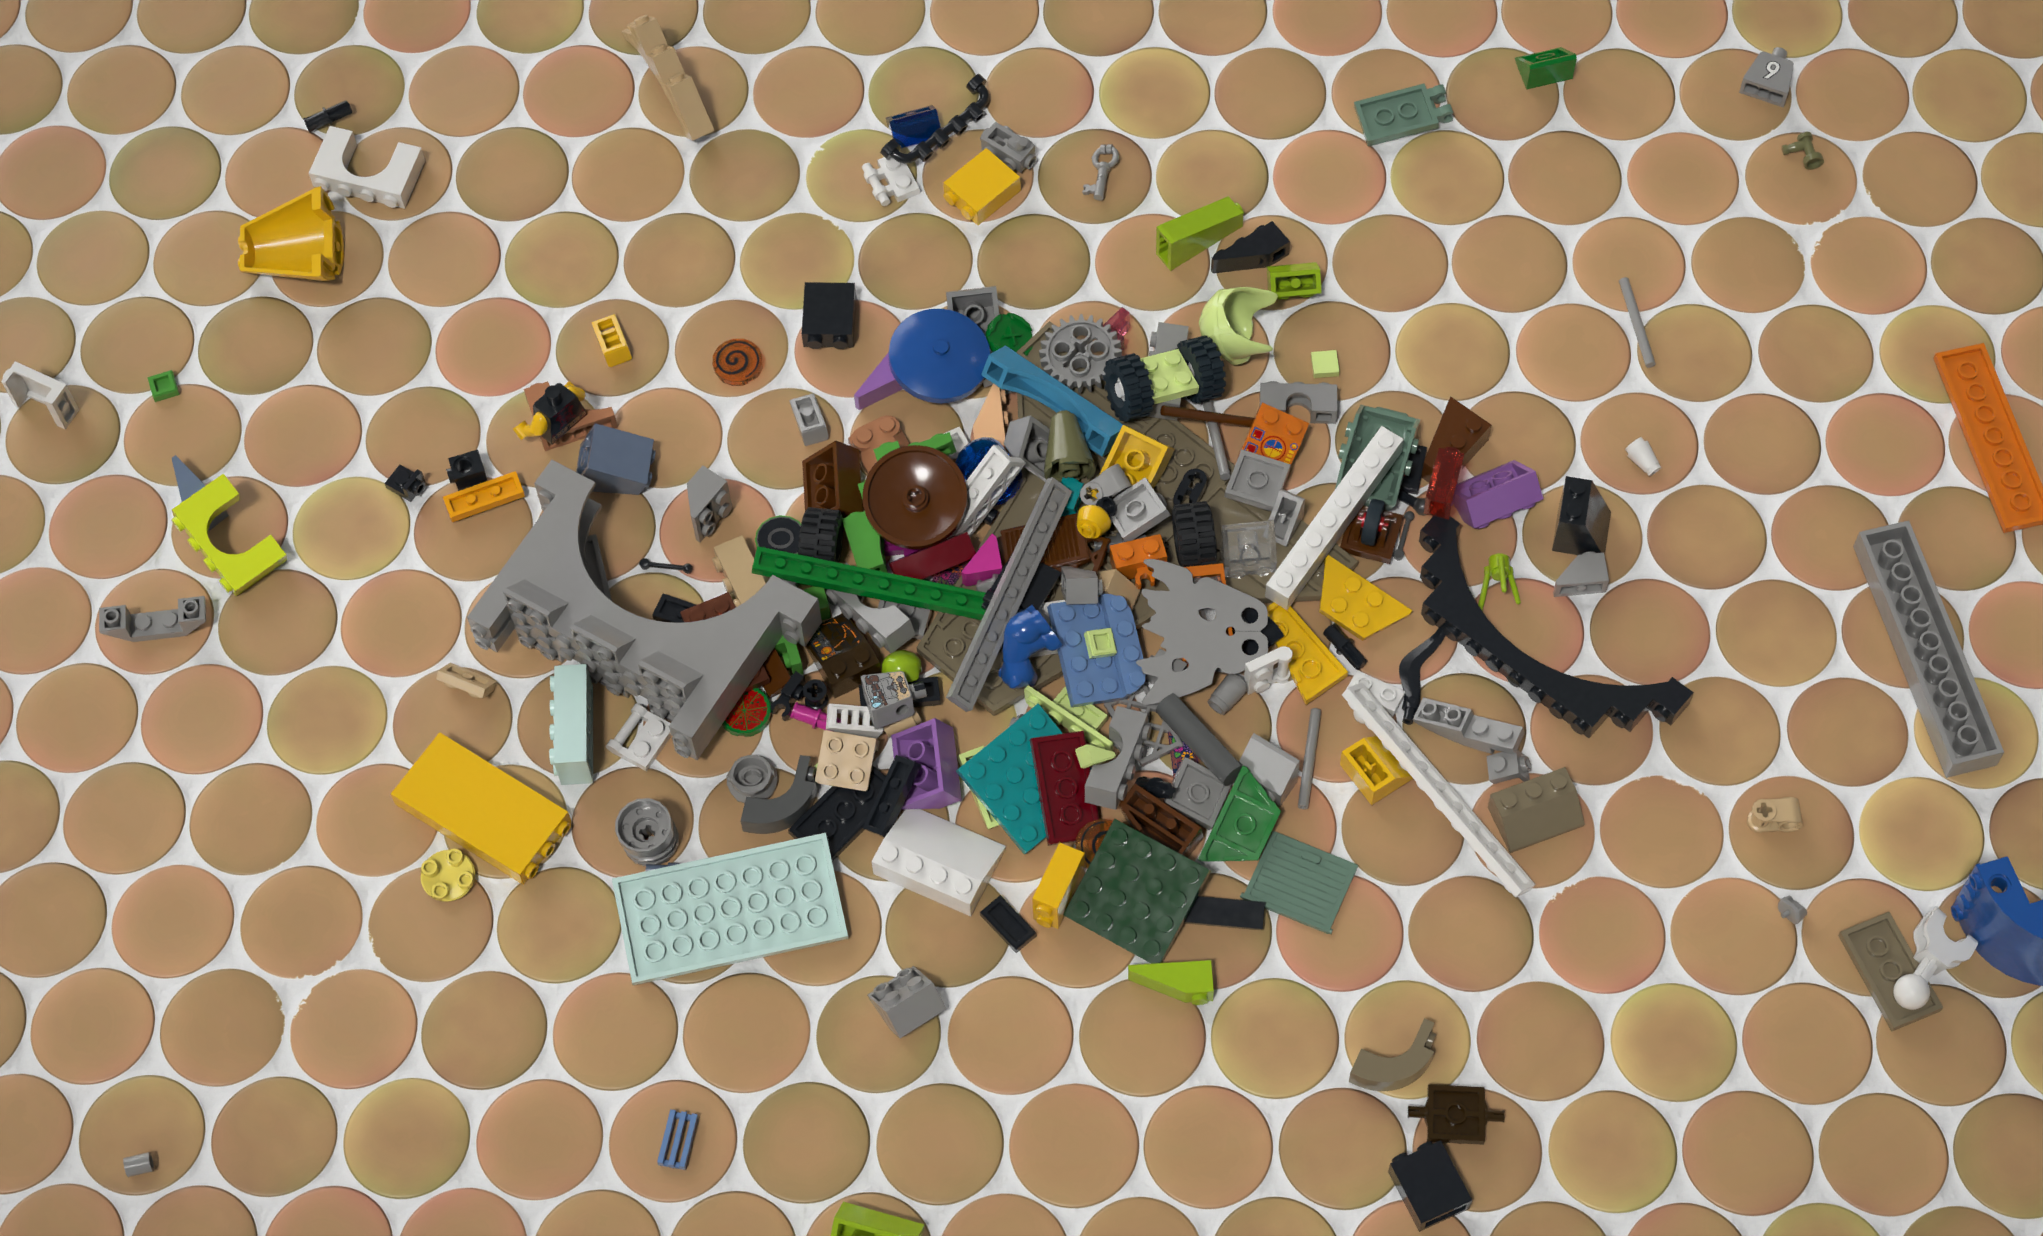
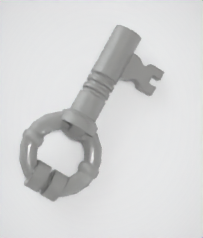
[1082,144,1119,201]

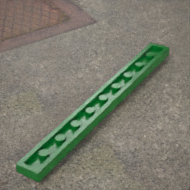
[752,546,986,620]

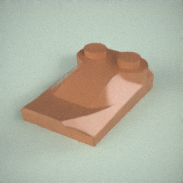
[848,415,909,475]

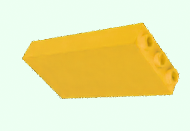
[391,732,572,885]

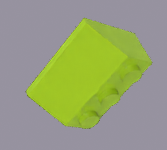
[831,1202,925,1236]

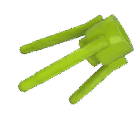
[1478,553,1521,611]

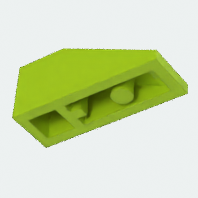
[1128,960,1214,1005]

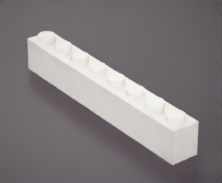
[1265,426,1404,610]

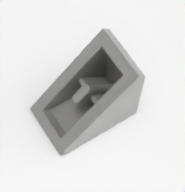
[1263,489,1305,546]

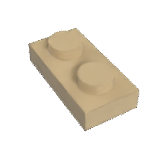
[436,663,497,698]

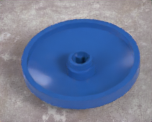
[888,309,990,403]

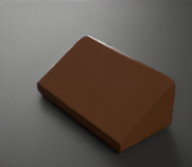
[763,648,791,699]

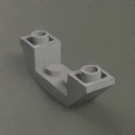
[99,596,206,642]

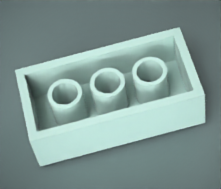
[549,664,593,785]

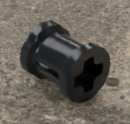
[803,679,829,710]

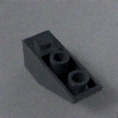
[1211,221,1290,274]

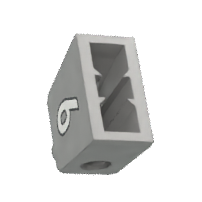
[1739,47,1794,108]

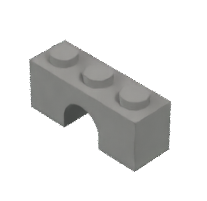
[1259,381,1337,424]

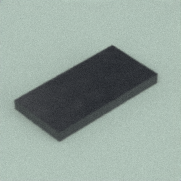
[788,765,886,862]

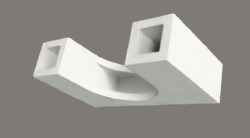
[309,126,425,209]

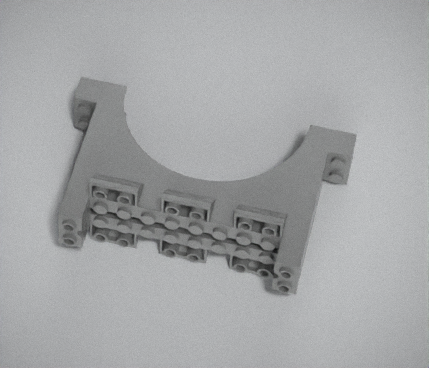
[467,460,822,760]

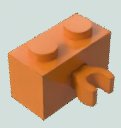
[1110,534,1167,590]

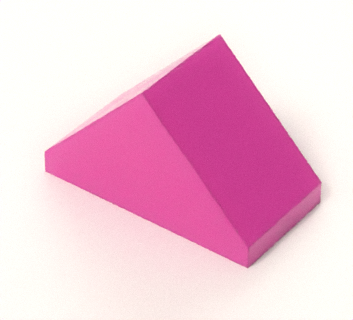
[961,534,1002,586]

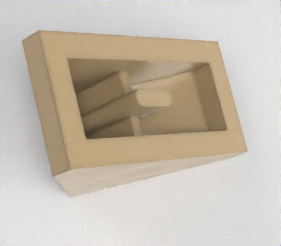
[1097,569,1140,611]

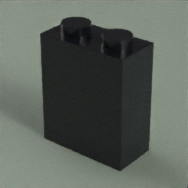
[801,282,856,349]
[1388,1140,1472,1232]

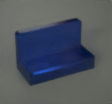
[886,105,941,148]

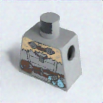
[861,671,927,729]

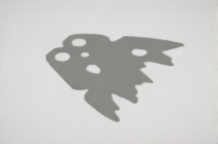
[1136,559,1268,705]

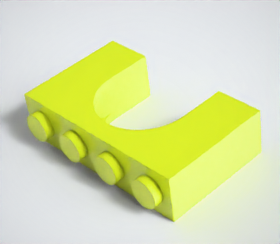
[171,474,287,596]

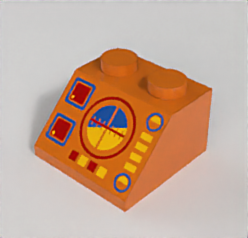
[1238,402,1309,464]

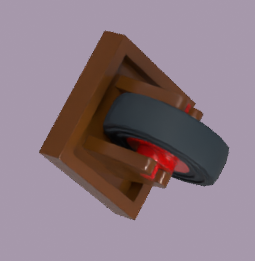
[1340,499,1403,564]

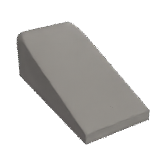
[789,393,829,446]

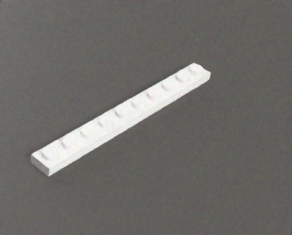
[1342,683,1536,898]

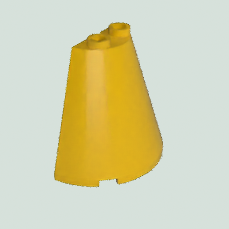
[238,186,344,281]

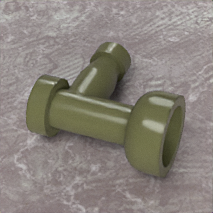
[1782,132,1824,170]

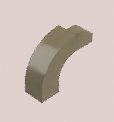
[1349,1018,1437,1091]

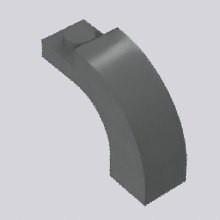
[741,755,817,834]

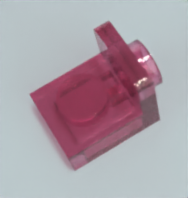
[1103,307,1130,351]

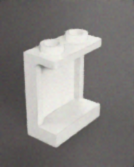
[1,361,79,430]

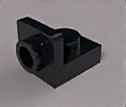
[384,464,426,502]

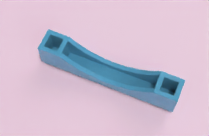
[981,345,1123,457]

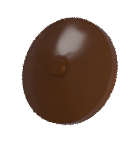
[862,445,968,549]

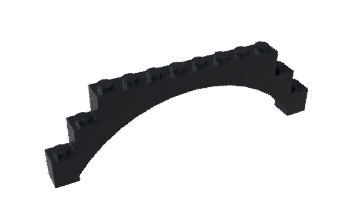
[1419,509,1694,738]

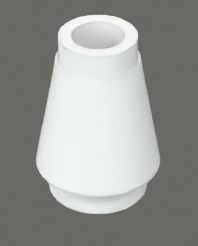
[1625,437,1662,477]

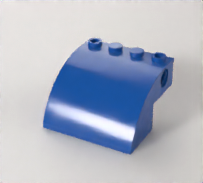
[1951,856,2043,986]

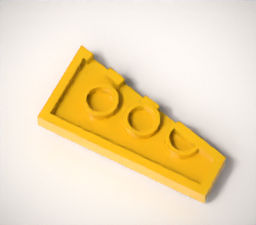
[1267,602,1348,705]

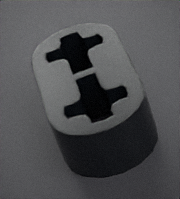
[1173,468,1207,507]

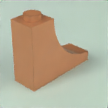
[524,381,618,451]

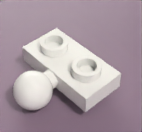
[1347,670,1405,724]

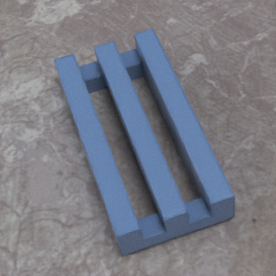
[657,1109,699,1170]

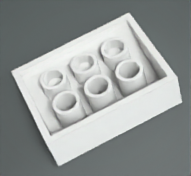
[872,809,1006,917]

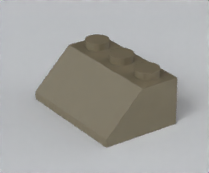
[1488,767,1585,853]

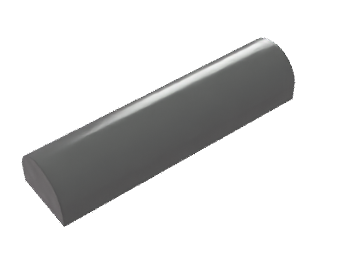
[1156,693,1241,786]

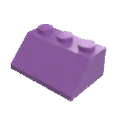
[1446,460,1543,529]
[891,718,962,809]

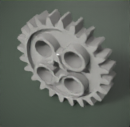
[1039,314,1122,393]

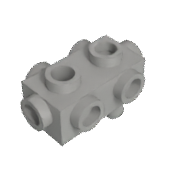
[980,122,1036,173]

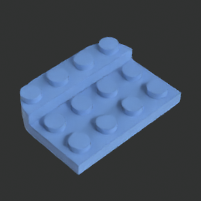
[1047,594,1146,708]

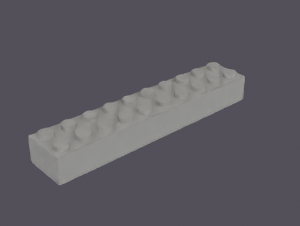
[1853,520,2004,778]

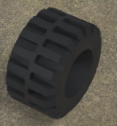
[1172,501,1217,567]
[798,507,843,563]

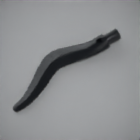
[1399,627,1446,725]

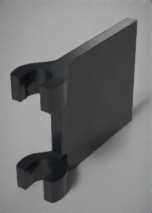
[981,553,1061,611]

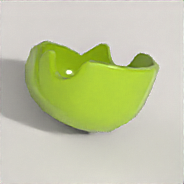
[882,650,922,683]

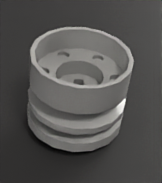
[615,798,679,867]

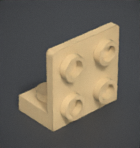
[815,730,880,791]

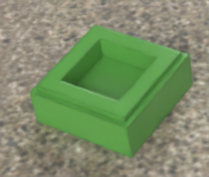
[147,370,180,402]

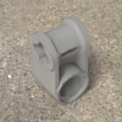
[1080,464,1132,505]

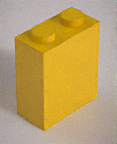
[943,148,1021,225]
[1032,842,1085,929]

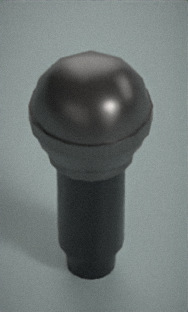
[1398,491,1432,516]

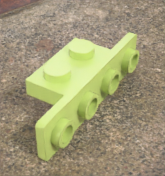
[1024,685,1113,751]

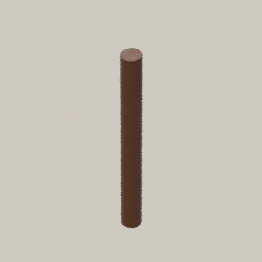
[1160,405,1254,427]

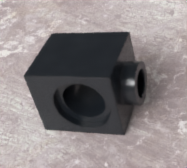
[446,449,488,491]

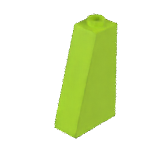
[1156,196,1244,271]

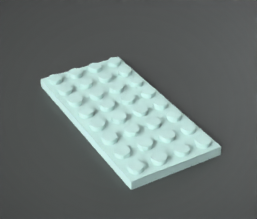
[612,833,848,985]

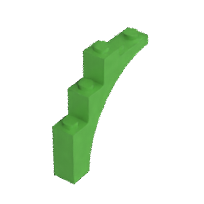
[842,432,957,573]

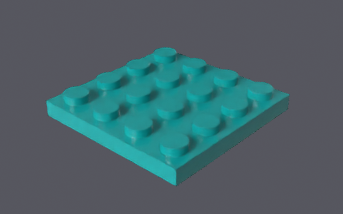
[956,704,1092,854]

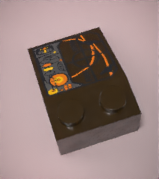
[805,613,881,699]

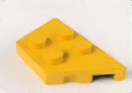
[1319,555,1413,641]

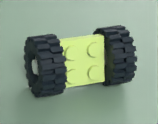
[1103,335,1226,422]

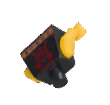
[513,381,587,445]

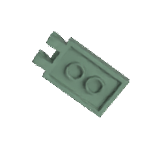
[1354,83,1453,147]

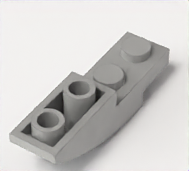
[1413,697,1525,755]

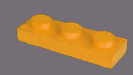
[443,471,525,522]

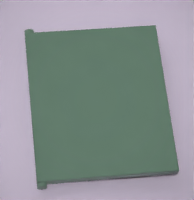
[1240,831,1358,934]

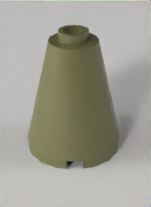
[1044,410,1095,482]

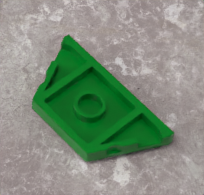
[1198,766,1281,862]

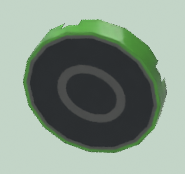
[755,515,801,554]

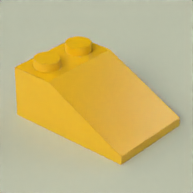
[1091,425,1175,498]

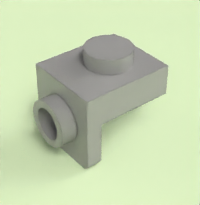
[1486,749,1531,784]

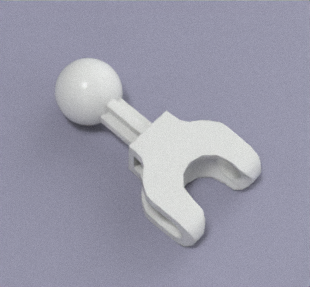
[1893,907,1978,1010]

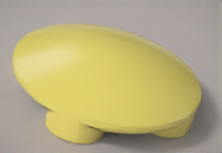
[421,849,475,902]

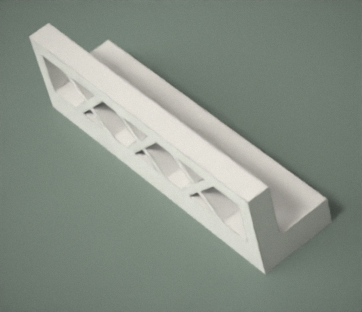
[948,445,1026,538]

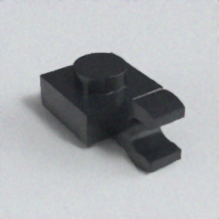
[770,671,806,721]

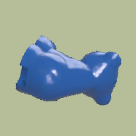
[998,605,1063,689]

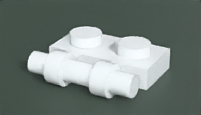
[862,157,920,206]

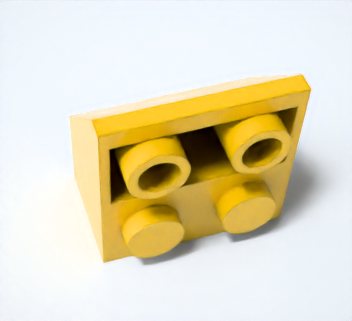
[1340,736,1413,805]

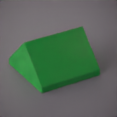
[1515,47,1577,90]

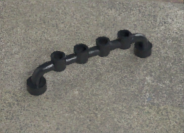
[880,74,990,164]

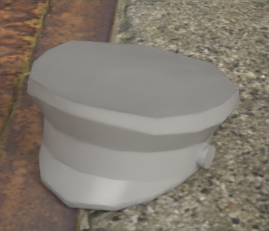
[727,755,778,803]

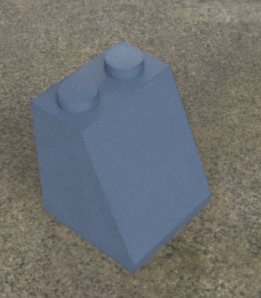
[576,423,656,495]

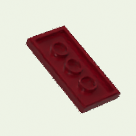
[1030,731,1102,846]

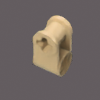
[1747,797,1803,833]

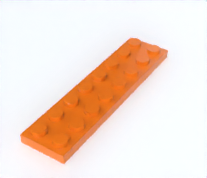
[1933,343,2043,533]

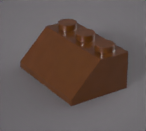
[802,441,863,527]

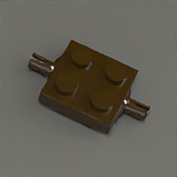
[1407,1084,1505,1145]

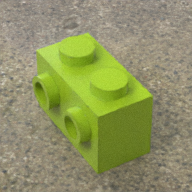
[1267,262,1322,299]

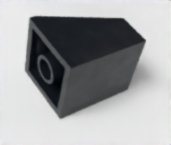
[1552,476,1611,556]

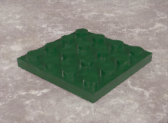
[1063,819,1211,964]

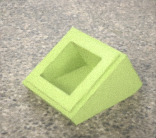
[1075,745,1116,769]

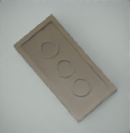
[1838,912,1943,1031]

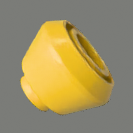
[1077,505,1111,539]

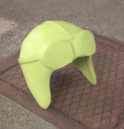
[1199,287,1278,365]

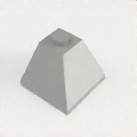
[1004,415,1049,482]

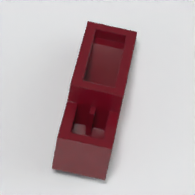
[889,532,976,579]

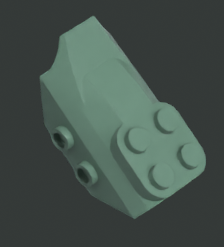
[1335,405,1420,511]

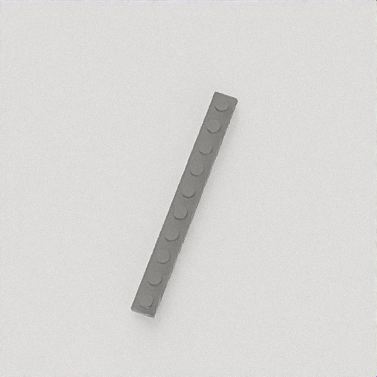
[946,477,1072,712]

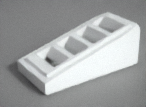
[826,703,883,739]

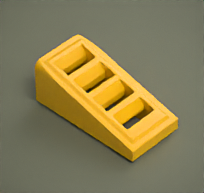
[591,314,632,367]

